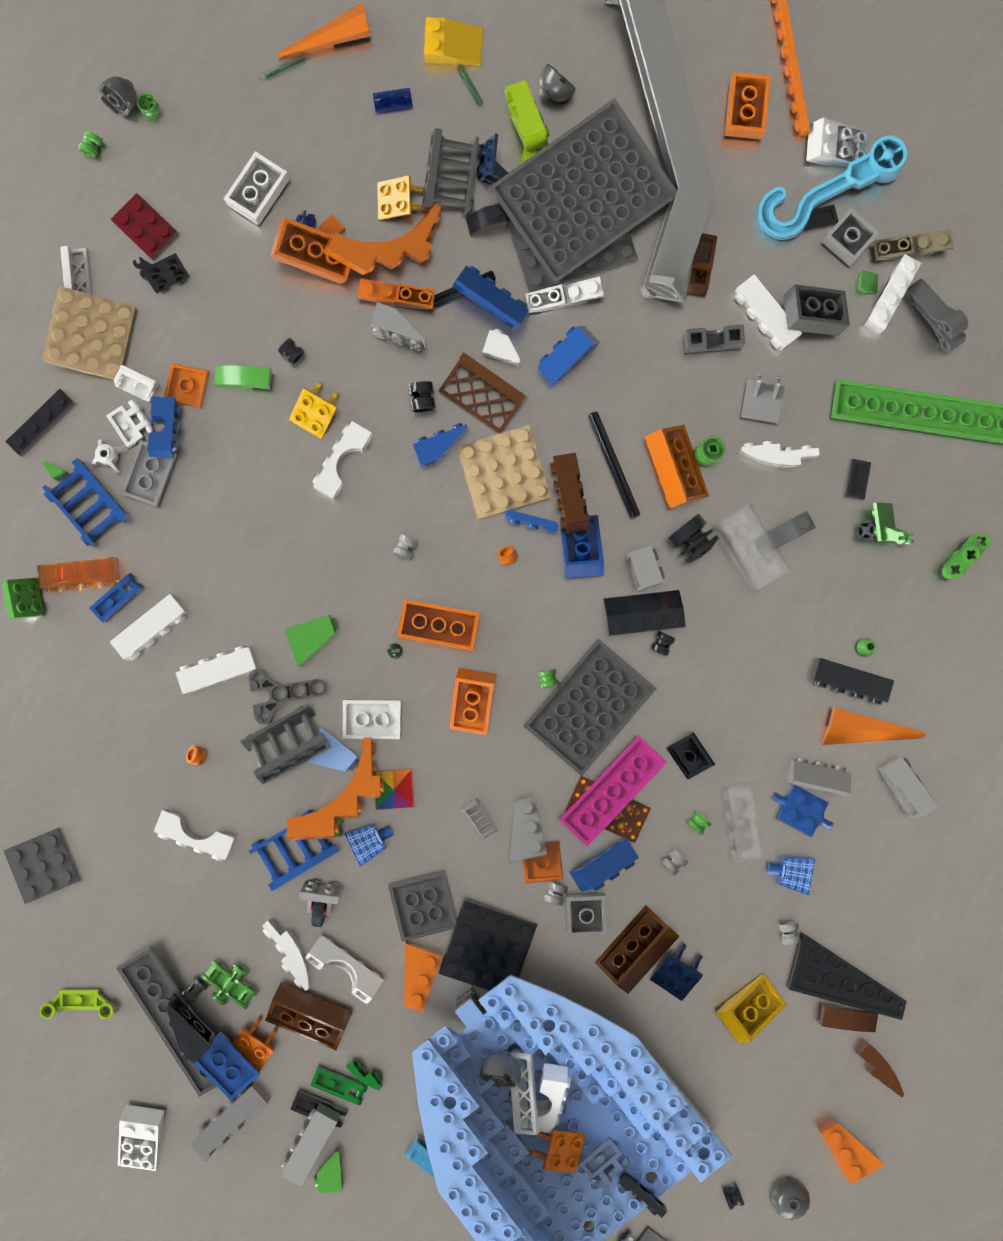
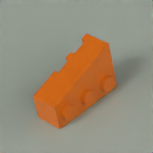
[404,941,443,1012]
[817,1117,885,1185]

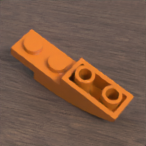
[357,278,435,309]

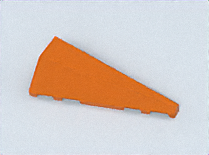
[278,3,370,60]
[822,708,926,745]

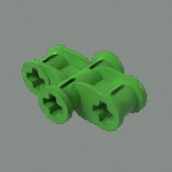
[942,533,990,580]
[202,959,258,1009]

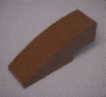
[687,233,718,296]
[819,1004,878,1032]
[855,1039,904,1097]

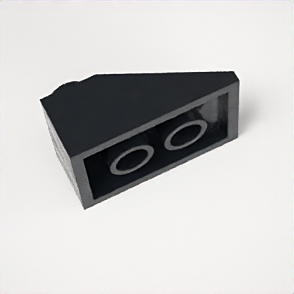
[166,993,215,1063]

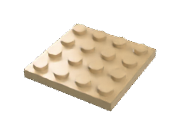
[42,286,135,380]
[456,425,551,520]

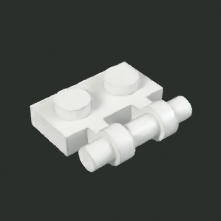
[106,399,155,448]

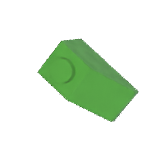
[314,1147,344,1193]

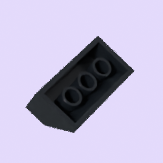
[603,590,686,636]

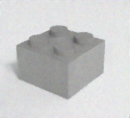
[822,208,880,266]
[626,545,665,592]
[566,893,607,937]

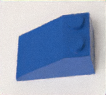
[560,515,604,578]

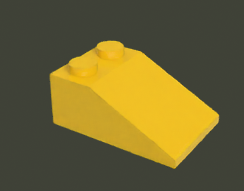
[424,17,483,66]
[716,974,787,1043]

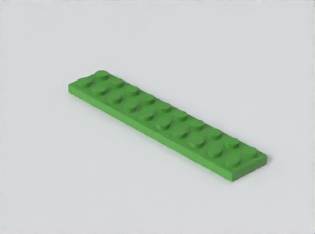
[831,379,1003,444]

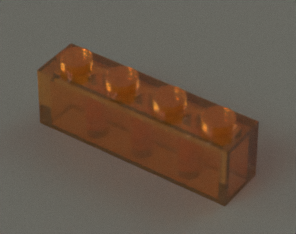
[37,557,120,592]

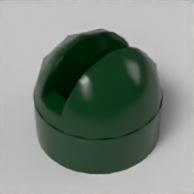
[387,643,403,659]

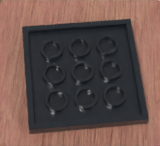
[438,899,538,991]

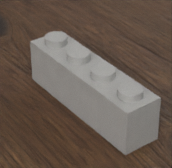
[281,1103,340,1187]

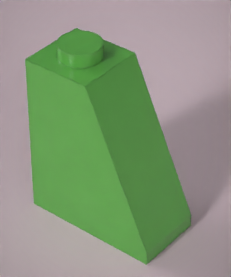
[285,615,338,667]

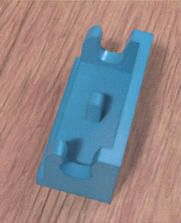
[405,1137,435,1179]

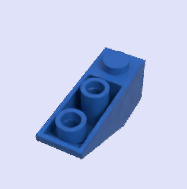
[413,423,468,468]

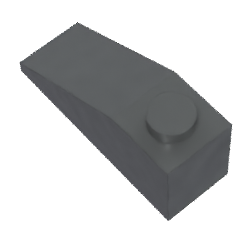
[753,511,816,556]

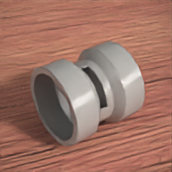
[393,535,418,559]
[661,848,688,876]
[544,881,568,906]
[779,921,801,945]

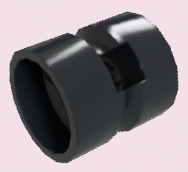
[408,381,436,413]

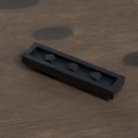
[5,389,74,456]

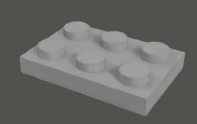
[120,440,177,508]

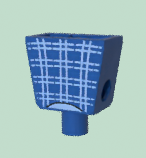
[344,823,394,867]
[767,856,815,895]

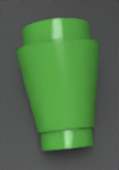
[857,638,877,657]

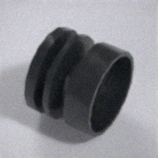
[667,513,719,564]

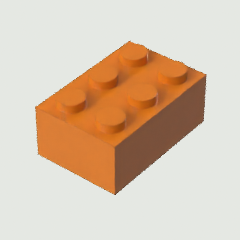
[724,72,771,140]

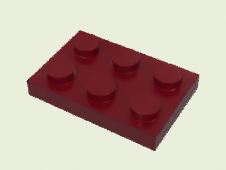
[110,193,179,260]

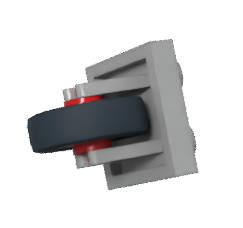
[299,879,343,927]

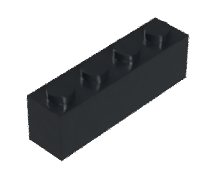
[810,658,895,705]

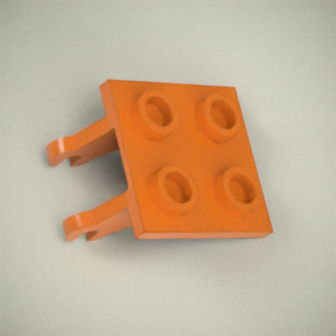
[233,1017,278,1071]
[529,1129,586,1173]

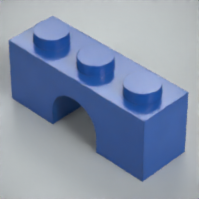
[147,397,180,458]

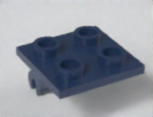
[477,133,509,184]
[650,943,703,1001]

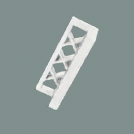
[60,246,92,295]
[510,1048,539,1135]

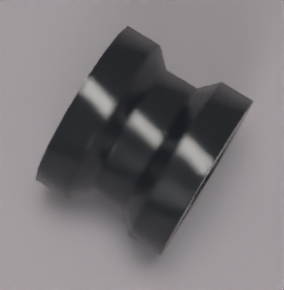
[857,521,877,541]
[723,1186,745,1210]

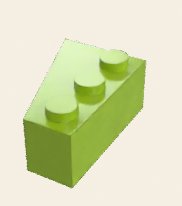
[504,80,550,152]

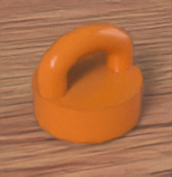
[497,546,518,566]
[186,745,206,766]

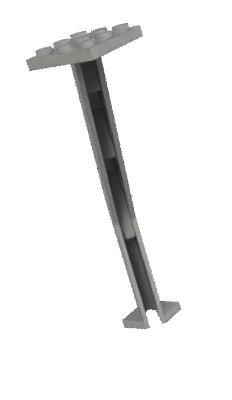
[602,0,716,302]

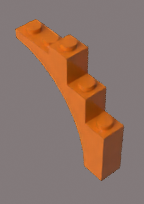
[323,203,441,275]
[287,738,384,840]

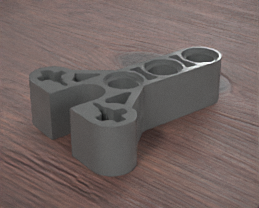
[905,279,968,353]
[249,669,328,724]

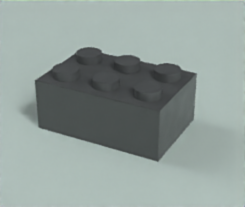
[783,284,850,336]

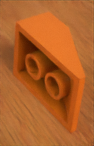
[449,668,497,735]

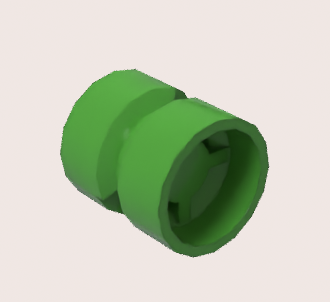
[694,436,725,466]

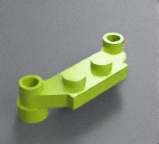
[39,989,116,1019]

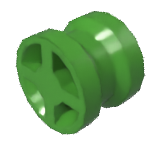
[537,669,559,688]
[687,811,712,836]

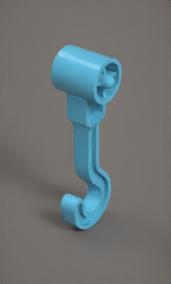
[758,136,907,240]

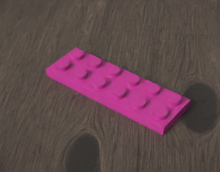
[559,736,667,847]

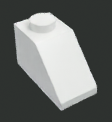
[483,329,520,367]

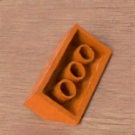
[645,425,709,509]

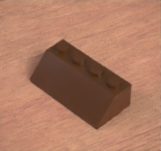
[595,906,680,994]
[265,982,352,1051]

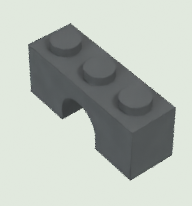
[684,324,745,353]

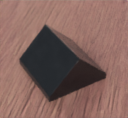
[666,731,715,780]

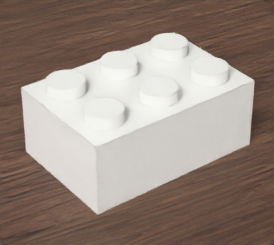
[224,151,290,226]

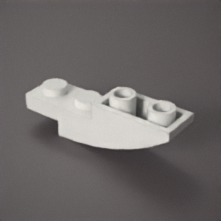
[525,277,605,313]
[739,441,820,468]
[262,918,311,991]

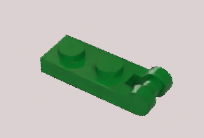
[310,1066,368,1105]

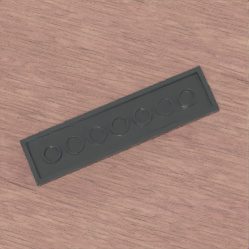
[116,946,217,1097]

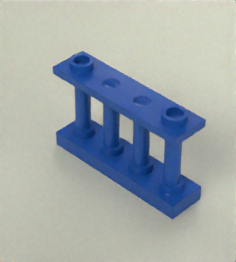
[42,458,130,547]
[248,809,341,891]

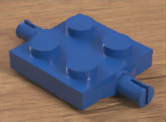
[771,785,833,837]

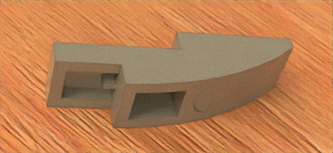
[873,229,953,260]

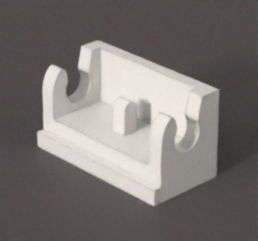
[114,365,159,403]

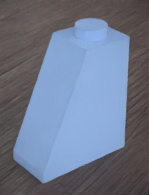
[305,728,359,772]

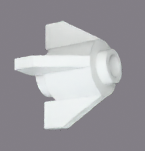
[91,439,128,475]

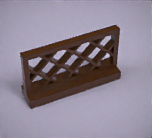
[438,352,527,433]

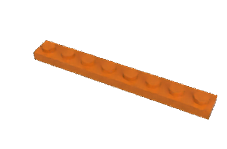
[772,0,810,138]

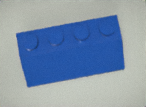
[452,265,529,330]

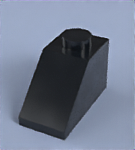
[466,204,507,236]

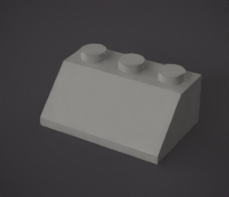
[786,757,851,797]

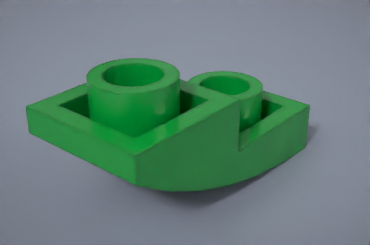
[346,1058,383,1091]

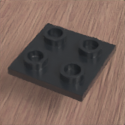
[133,253,190,293]

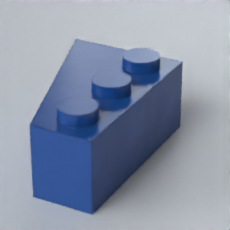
[537,326,600,384]
[569,838,639,892]

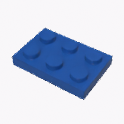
[194,1031,260,1101]

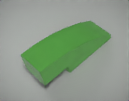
[214,366,272,389]

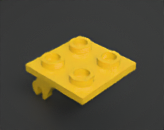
[377,176,426,221]
[289,382,339,439]

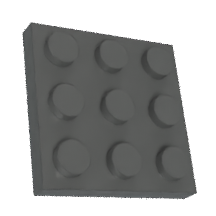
[3,828,80,904]
[388,870,457,942]

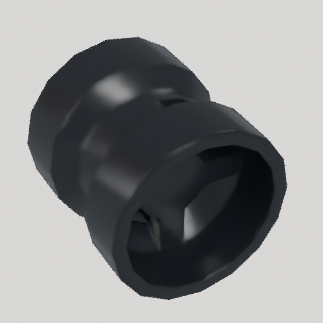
[278,338,305,365]
[650,631,675,656]

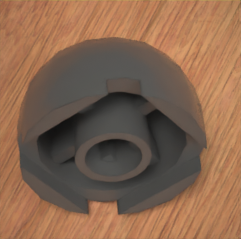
[539,64,576,102]
[97,76,137,116]
[479,1051,521,1087]
[771,1178,810,1220]

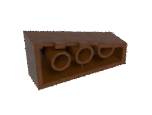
[550,452,590,534]

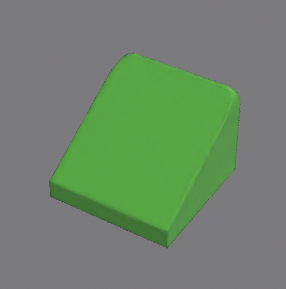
[858,270,878,294]
[43,461,69,481]

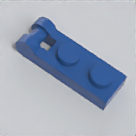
[505,509,558,534]
[90,573,144,623]

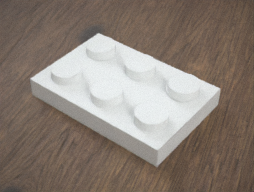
[342,700,401,739]

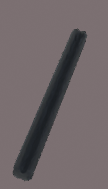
[588,411,640,518]

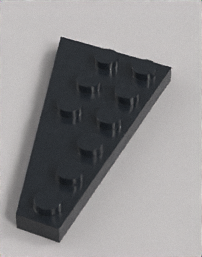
[788,932,907,1020]

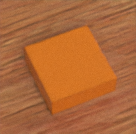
[318,214,345,235]

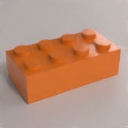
[269,217,350,284]
[397,599,480,652]

